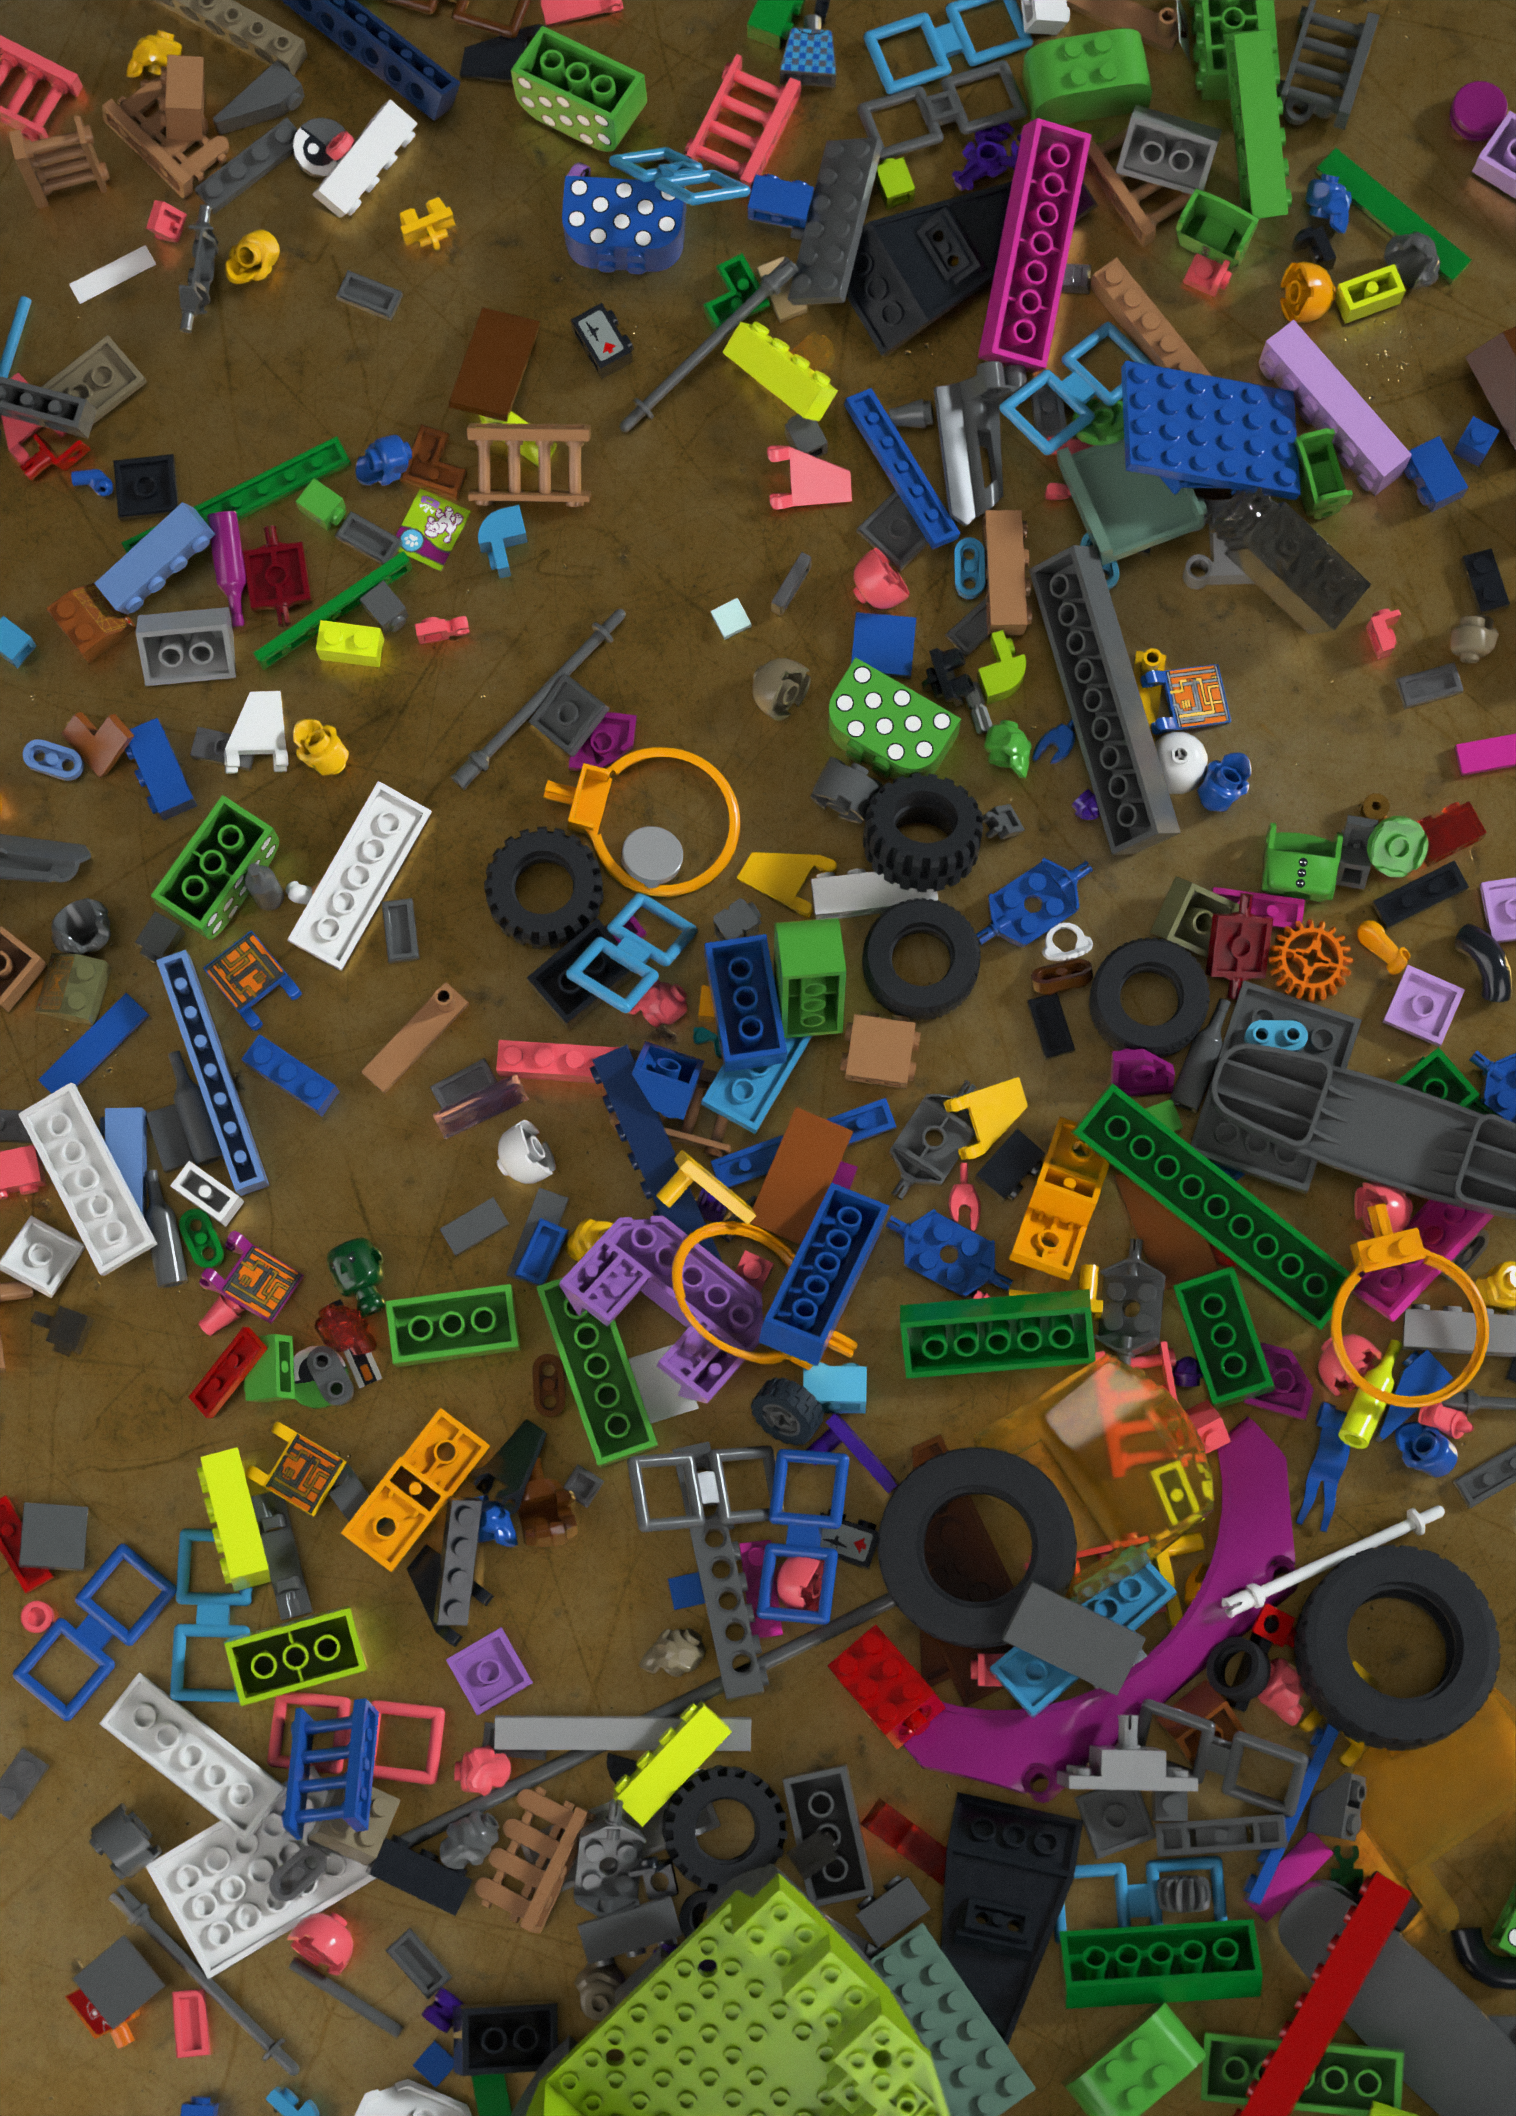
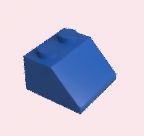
[632,1041,704,1120]

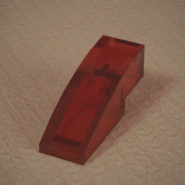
[861,1798,946,1886]

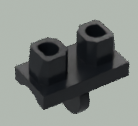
[921,648,975,707]

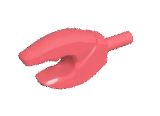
[948,1163,981,1232]

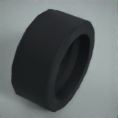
[1206,1637,1271,1702]

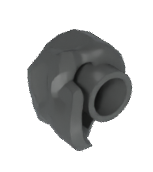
[440,1811,499,1869]

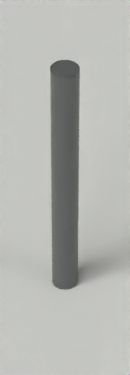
[288,1957,404,2038]

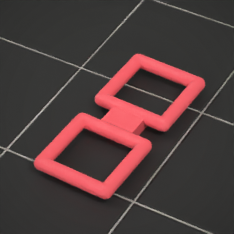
[267,1691,445,1785]

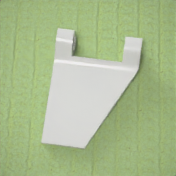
[224,691,289,774]

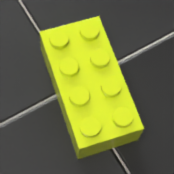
[196,1447,271,1592]

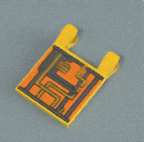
[245,1421,347,1517]

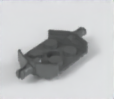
[179,205,219,333]
[889,1080,976,1200]
[1094,1238,1166,1376]
[573,1799,646,1917]

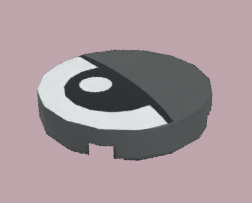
[293,117,346,178]

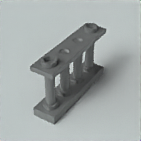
[1276,0,1380,130]

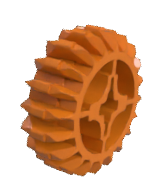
[1268,919,1353,1003]

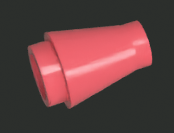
[198,1294,246,1336]

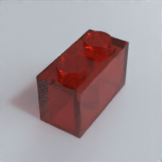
[1418,801,1487,867]

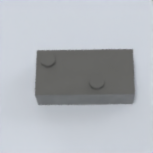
[782,1763,875,1907]

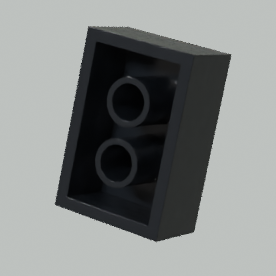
[527,918,636,1031]
[453,2000,558,2076]

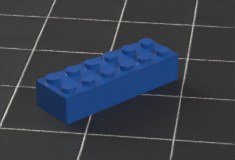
[758,1182,889,1366]

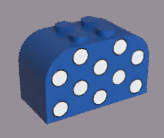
[562,176,686,274]

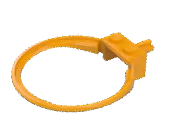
[543,747,740,897]
[1331,1203,1489,1408]
[672,1221,858,1370]

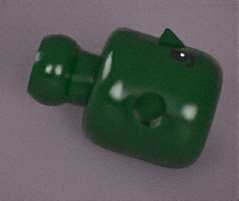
[326,1237,386,1317]

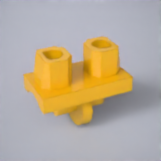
[400,197,456,251]

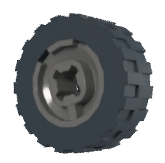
[751,1377,824,1446]

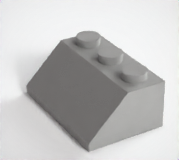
[1116,105,1222,194]
[136,607,236,686]

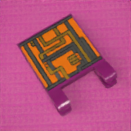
[199,1231,304,1324]

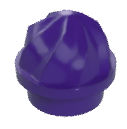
[1071,788,1100,820]
[1172,1356,1203,1387]

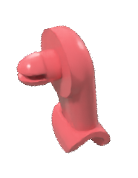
[1418,1403,1474,1439]

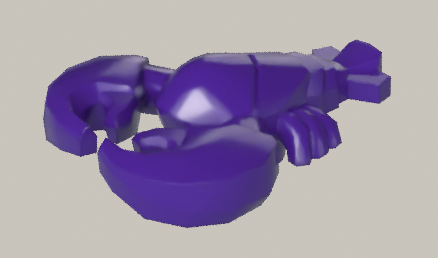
[952,122,1022,191]

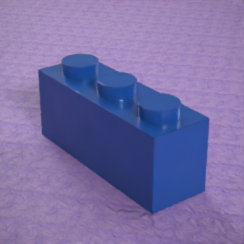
[125,718,197,821]
[241,1034,340,1117]

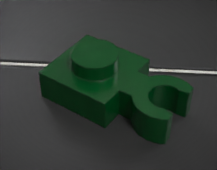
[1329,1845,1363,1899]

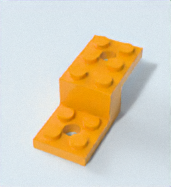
[1009,1116,1110,1281]
[341,1407,491,1572]

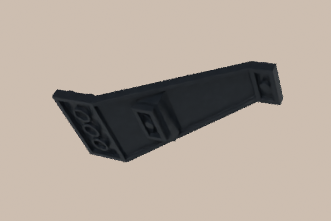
[846,181,1098,357]
[940,1792,1083,2046]

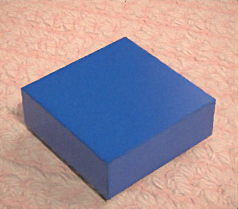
[668,1572,705,1610]
[412,2040,454,2087]

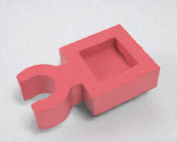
[415,616,470,645]

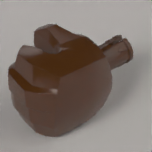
[518,1457,578,1547]

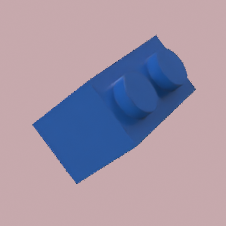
[748,174,814,229]
[1404,436,1468,513]

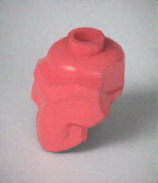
[629,980,688,1028]
[1258,1658,1304,1726]
[454,1745,511,1796]

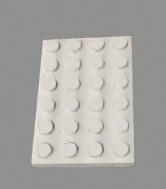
[146,1765,377,1979]

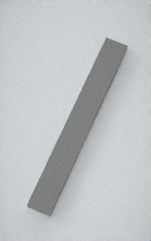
[494,1715,752,1751]

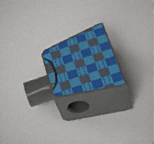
[780,15,836,87]

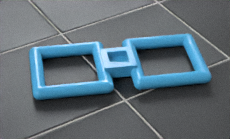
[863,0,1033,94]
[609,147,751,206]
[999,322,1155,455]
[566,892,698,1013]
[170,1528,253,1702]
[1054,1856,1228,1945]

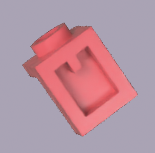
[146,200,187,243]
[1183,253,1232,297]
[1366,608,1401,660]
[970,1653,1005,1687]

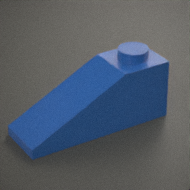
[1375,1349,1453,1443]

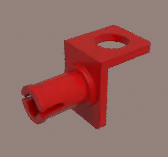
[20,433,91,481]
[1252,1603,1297,1649]

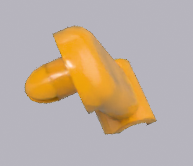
[1357,920,1410,975]

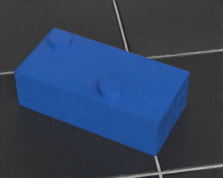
[704,934,787,1072]

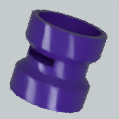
[421,1987,465,2033]

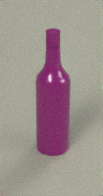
[207,511,247,627]

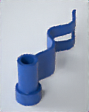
[1296,1402,1350,1532]

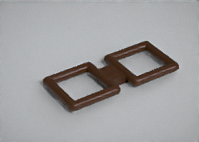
[382,0,531,39]

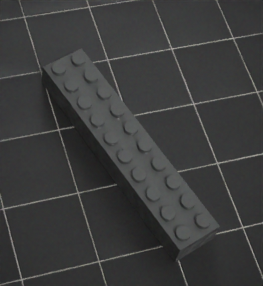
[1029,545,1181,855]

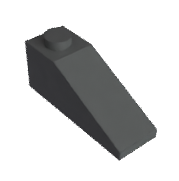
[212,60,305,135]

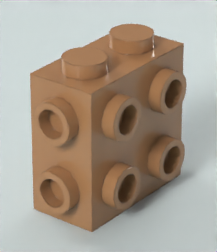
[840,1011,921,1089]

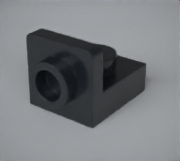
[1292,226,1336,271]

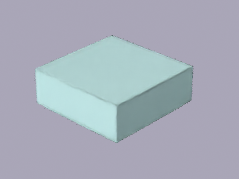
[711,598,751,640]

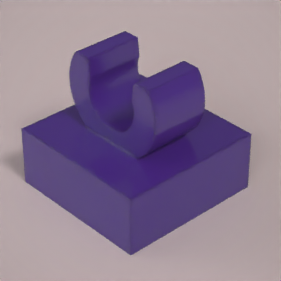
[697,1187,728,1223]

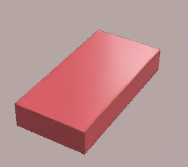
[172,1988,211,2058]

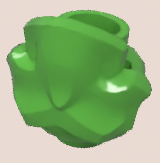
[984,720,1032,778]

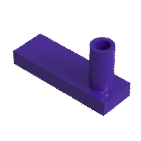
[806,1413,900,1494]

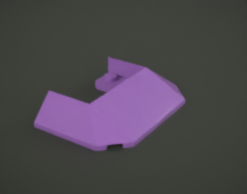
[559,1216,763,1403]

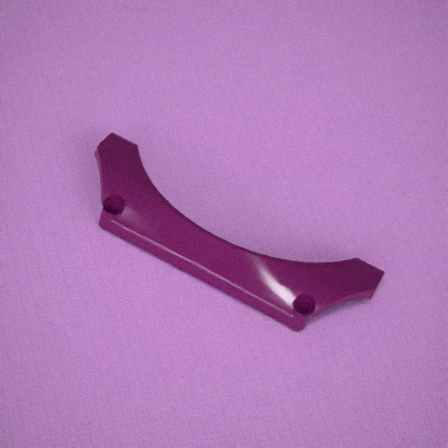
[903,1416,1298,1803]

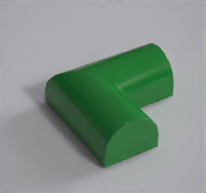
[703,253,770,331]

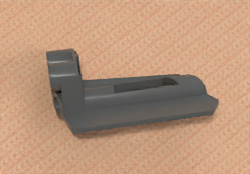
[933,361,1029,526]
[0,834,91,883]

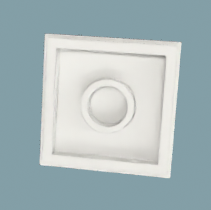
[0,1216,85,1298]

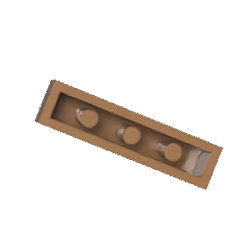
[982,510,1032,635]

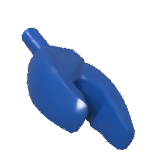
[1032,719,1076,764]

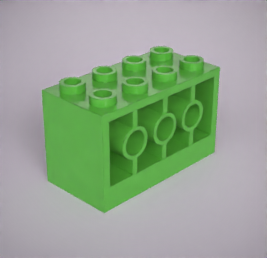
[1189,0,1280,101]

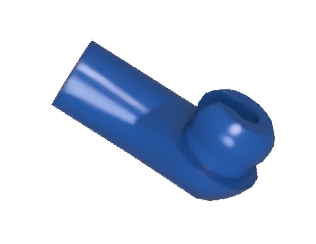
[71,469,114,497]

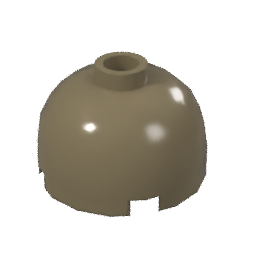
[752,658,811,721]

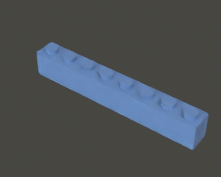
[156,950,270,1196]

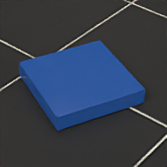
[851,612,916,679]

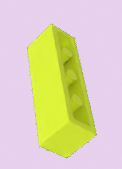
[722,322,838,421]
[613,1701,732,1827]

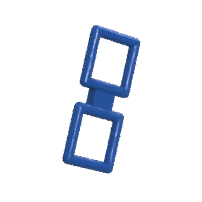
[757,1449,850,1625]
[13,1543,176,1721]

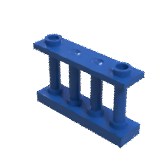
[281,1698,379,1840]

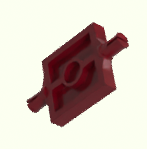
[242,525,312,627]
[1205,893,1273,999]

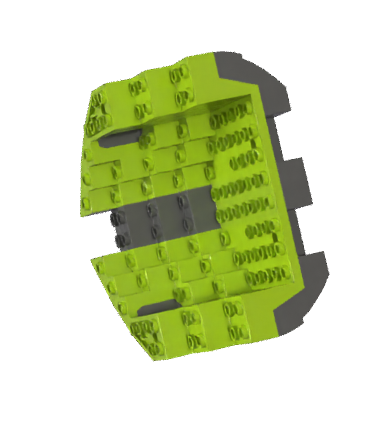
[510,1863,950,2116]

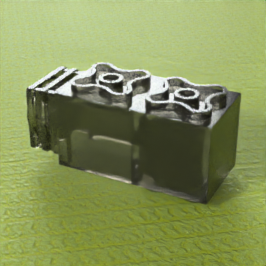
[1209,487,1371,634]

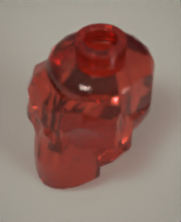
[314,1304,377,1355]

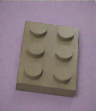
[41,335,147,437]

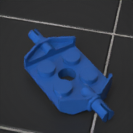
[975,858,1093,948]
[1469,1050,1516,1124]
[885,1209,1013,1298]

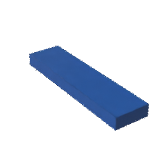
[38,993,150,1093]

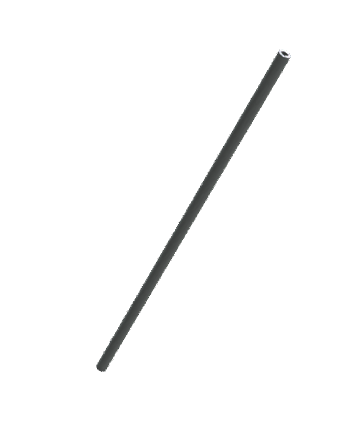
[399,1592,897,1849]

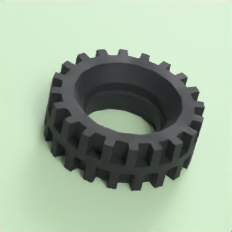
[662,1765,788,1891]

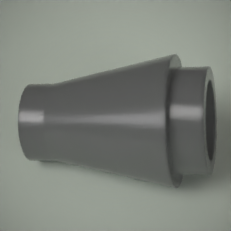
[889,398,934,428]

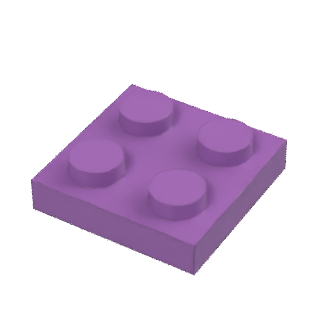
[446,1627,533,1716]

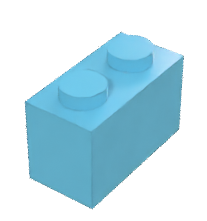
[803,1362,867,1414]

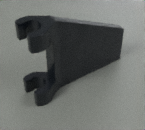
[459,24,546,83]
[467,1419,547,1514]
[407,1544,494,1647]

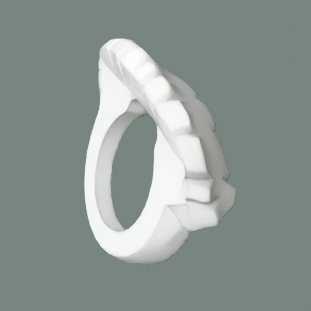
[1042,923,1093,962]

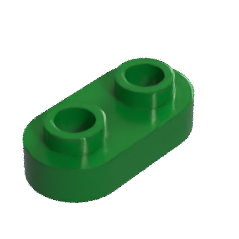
[179,1209,224,1269]

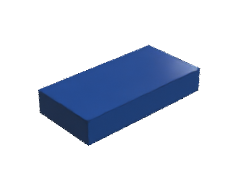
[514,1218,569,1286]

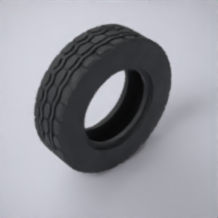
[878,1447,1077,1648]
[1294,1545,1501,1751]

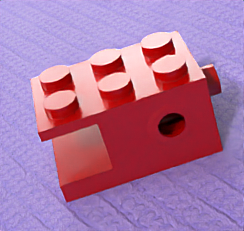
[827,1624,946,1750]

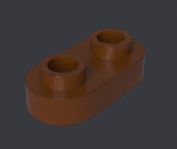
[1031,959,1093,995]
[532,1354,566,1418]

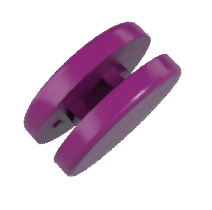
[1449,81,1508,142]

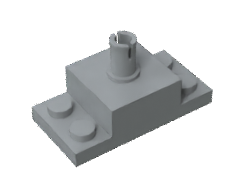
[1057,1715,1198,1791]

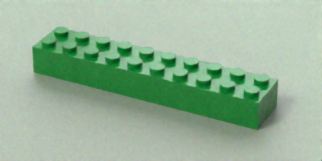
[1071,1083,1360,1330]

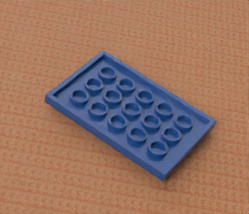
[1121,360,1301,500]

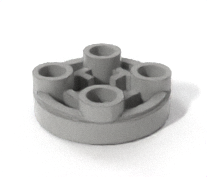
[620,826,683,888]

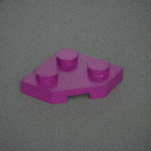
[569,712,637,772]
[1110,1049,1175,1096]
[1244,1342,1314,1421]

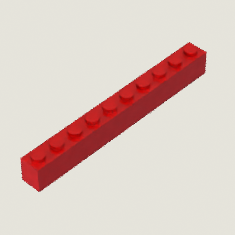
[1233,1872,1412,2116]

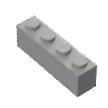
[1402,1304,1516,1357]

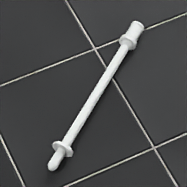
[1222,1505,1445,1618]

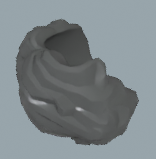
[1384,231,1440,289]
[51,898,111,955]

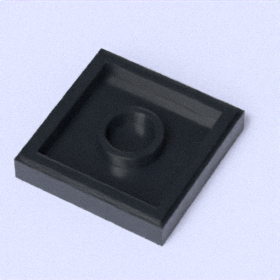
[113,454,179,521]

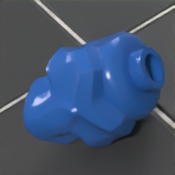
[1305,174,1352,234]
[356,435,412,486]
[1197,752,1252,812]
[1395,1422,1458,1478]
[474,1495,518,1548]

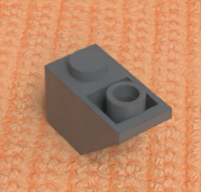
[1306,1772,1367,1841]

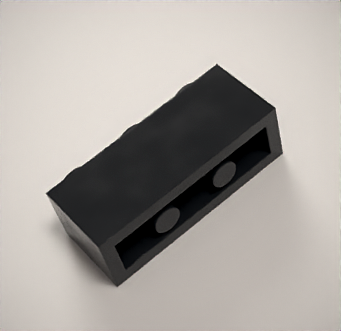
[365,1834,473,1916]

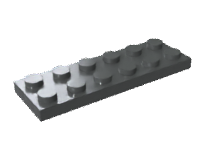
[788,137,883,305]

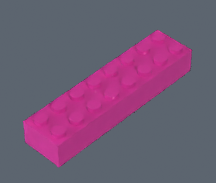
[978,118,1092,373]

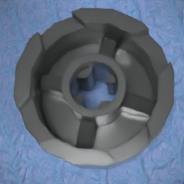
[810,757,883,824]
[89,1803,162,1880]

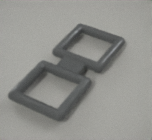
[857,60,1028,161]
[627,1445,785,1532]
[1137,1699,1308,1817]

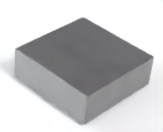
[563,1464,605,1508]

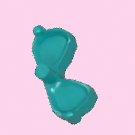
[693,1027,722,1058]

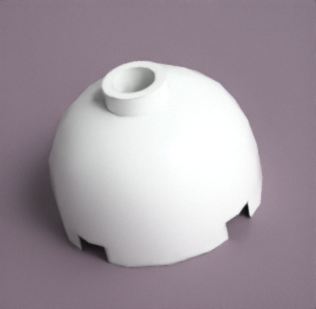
[1154,732,1208,794]
[497,1120,556,1184]

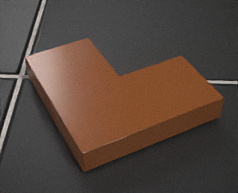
[400,424,467,500]
[61,712,134,778]

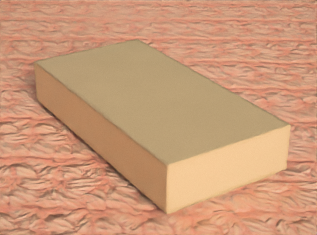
[757,256,807,323]

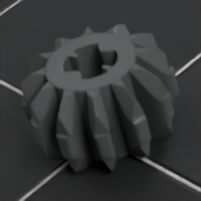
[1156,1875,1211,1913]

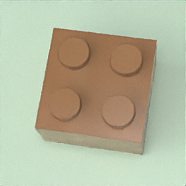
[160,55,205,141]
[0,926,47,1012]

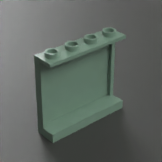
[1057,438,1208,566]

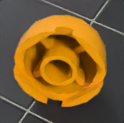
[1280,262,1336,323]

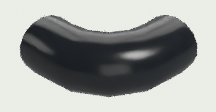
[1455,924,1513,1002]
[1450,1927,1516,1990]

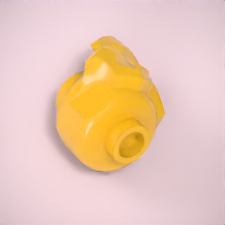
[126,30,182,78]
[225,230,280,284]
[293,719,349,776]
[564,1218,614,1262]
[1471,1261,1516,1314]

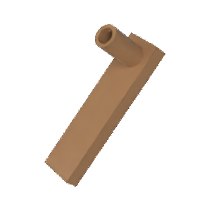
[1066,0,1179,55]
[361,982,469,1094]

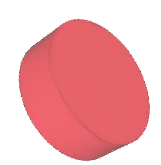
[326,131,355,161]
[21,1601,54,1633]

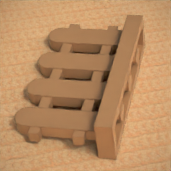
[102,77,229,199]
[475,1786,597,1933]

